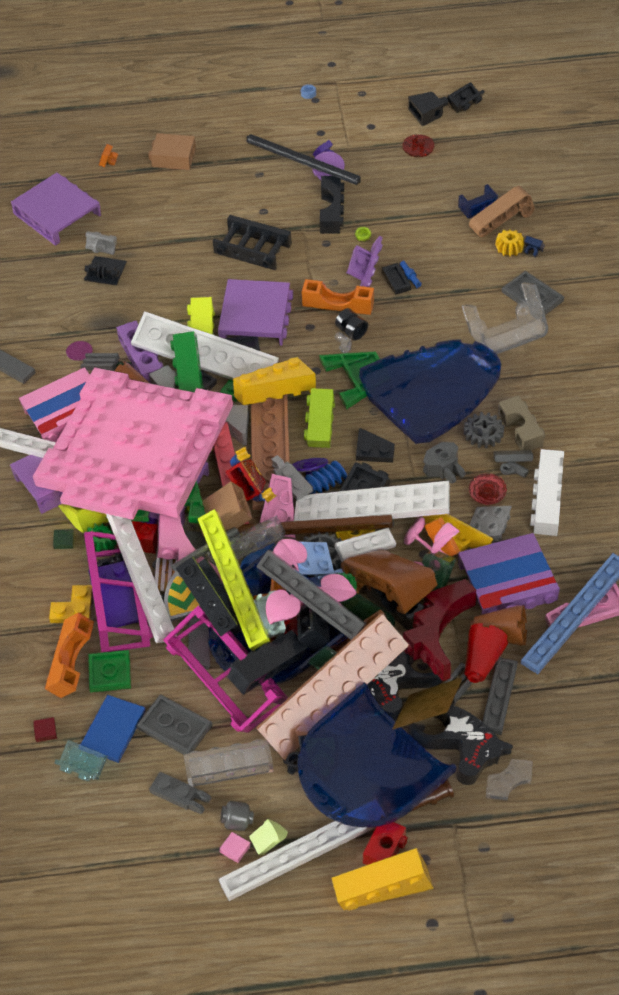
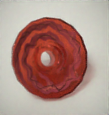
[469,473,507,505]

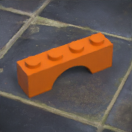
[302,279,374,315]
[45,612,94,698]

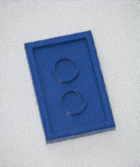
[80,695,146,763]

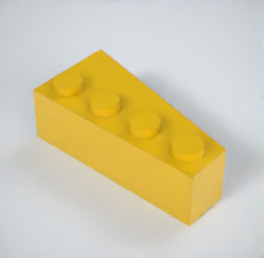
[233,357,316,405]
[332,848,434,910]

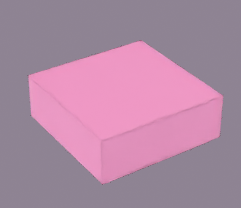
[219,832,251,863]

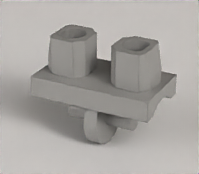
[86,231,117,255]

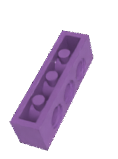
[116,321,164,382]

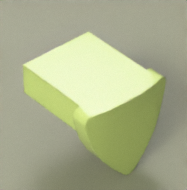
[249,819,288,856]

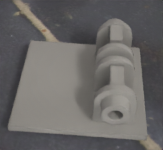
[469,506,512,544]

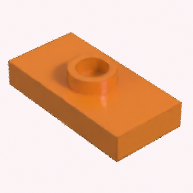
[424,517,460,557]

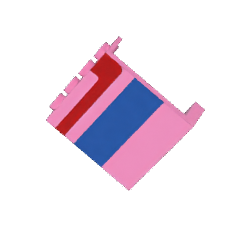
[19,367,90,442]

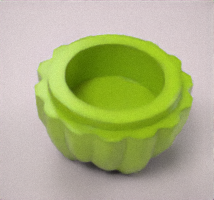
[355,227,371,242]

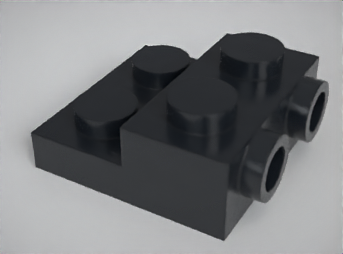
[340,462,391,491]

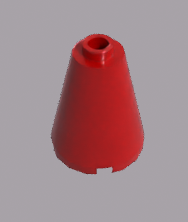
[465,623,509,683]

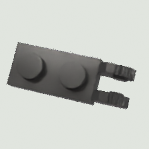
[149,772,211,814]

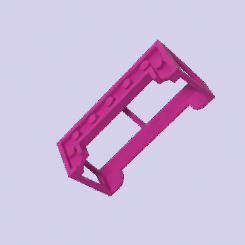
[84,531,153,653]
[163,605,288,733]

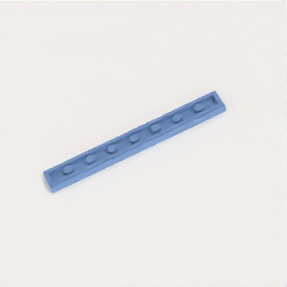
[521,553,619,674]

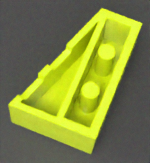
[187,297,214,335]

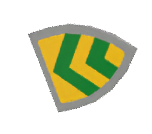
[164,571,200,619]

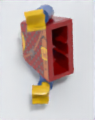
[225,447,277,503]

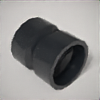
[335,308,368,341]

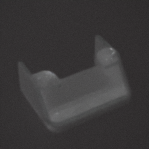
[462,282,548,356]

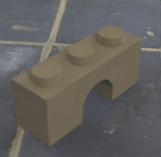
[498,395,545,450]

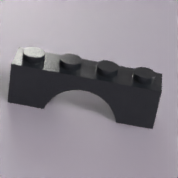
[320,176,344,234]

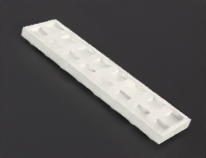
[294,481,450,521]

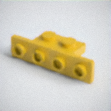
[422,514,493,552]

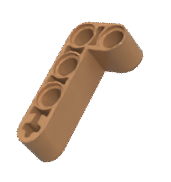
[469,186,535,238]

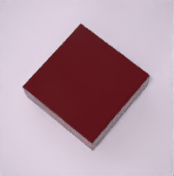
[33,717,57,742]

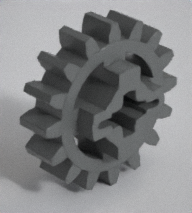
[464,412,504,448]

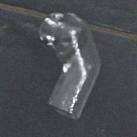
[335,332,352,353]

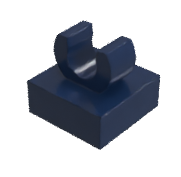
[524,236,545,258]

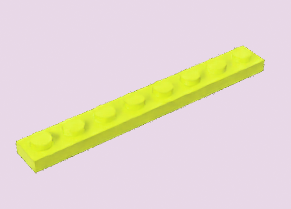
[198,509,270,650]

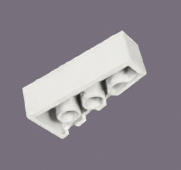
[530,449,564,536]

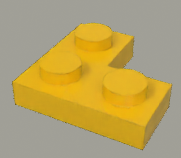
[49,585,93,623]

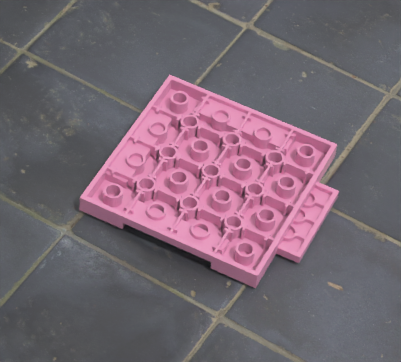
[33,368,233,520]

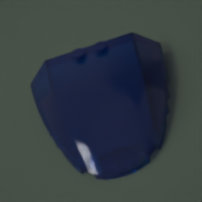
[359,339,501,444]

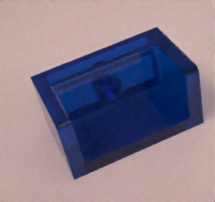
[458,184,498,219]

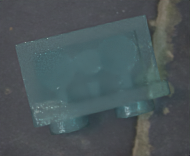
[54,740,108,782]

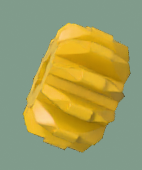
[495,229,525,257]

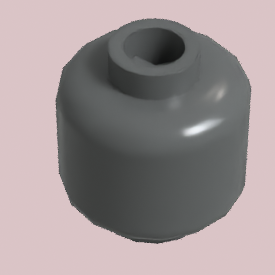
[221,801,254,831]

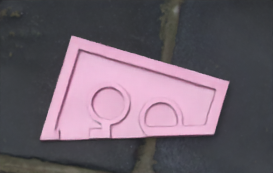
[260,474,296,539]

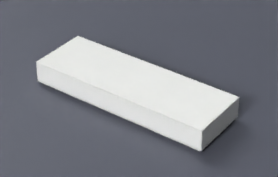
[334,528,396,562]

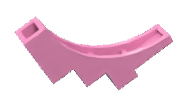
[157,514,259,597]

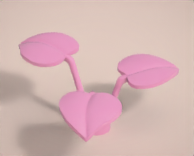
[404,516,460,572]
[266,539,356,624]

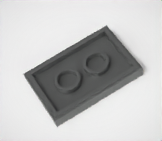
[502,270,564,319]
[136,694,213,757]

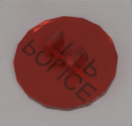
[403,134,434,157]

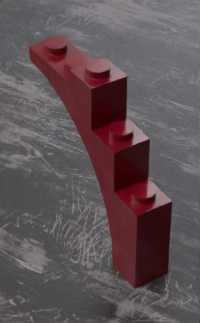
[403,579,476,681]

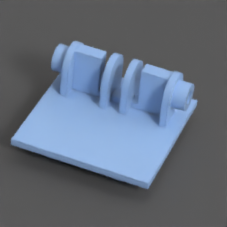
[298,542,335,582]

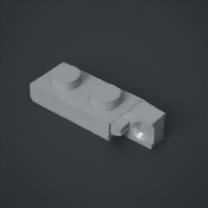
[271,455,313,501]

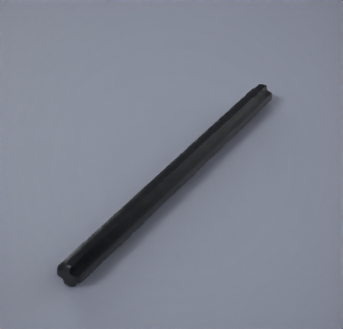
[246,134,361,185]

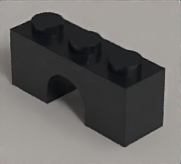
[366,585,424,630]

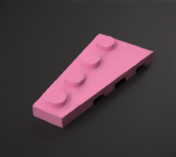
[545,583,619,627]

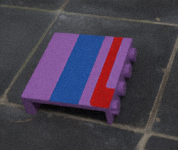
[458,533,559,615]

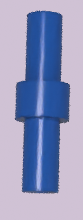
[399,261,422,288]

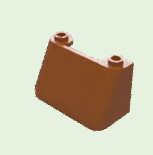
[341,549,437,614]

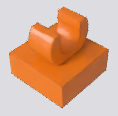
[99,144,118,167]

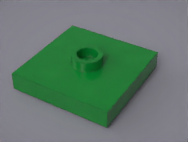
[88,650,131,693]

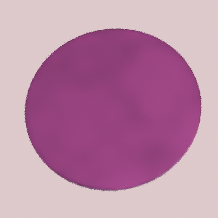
[66,341,92,361]

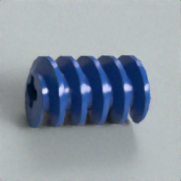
[305,461,347,494]

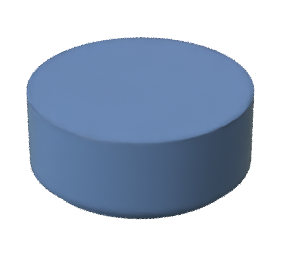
[301,84,316,99]

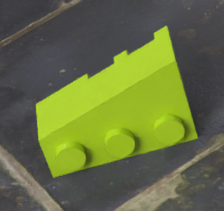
[304,388,335,448]

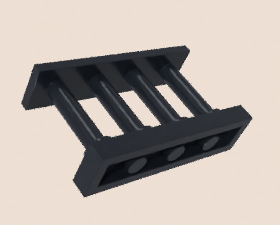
[213,215,292,270]
[176,556,242,637]

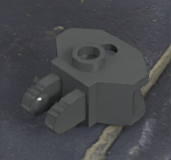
[423,442,466,484]

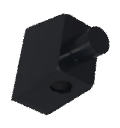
[408,92,448,126]

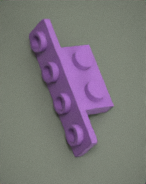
[347,236,383,287]

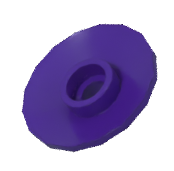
[292,458,328,475]

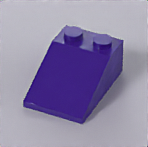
[88,561,139,628]

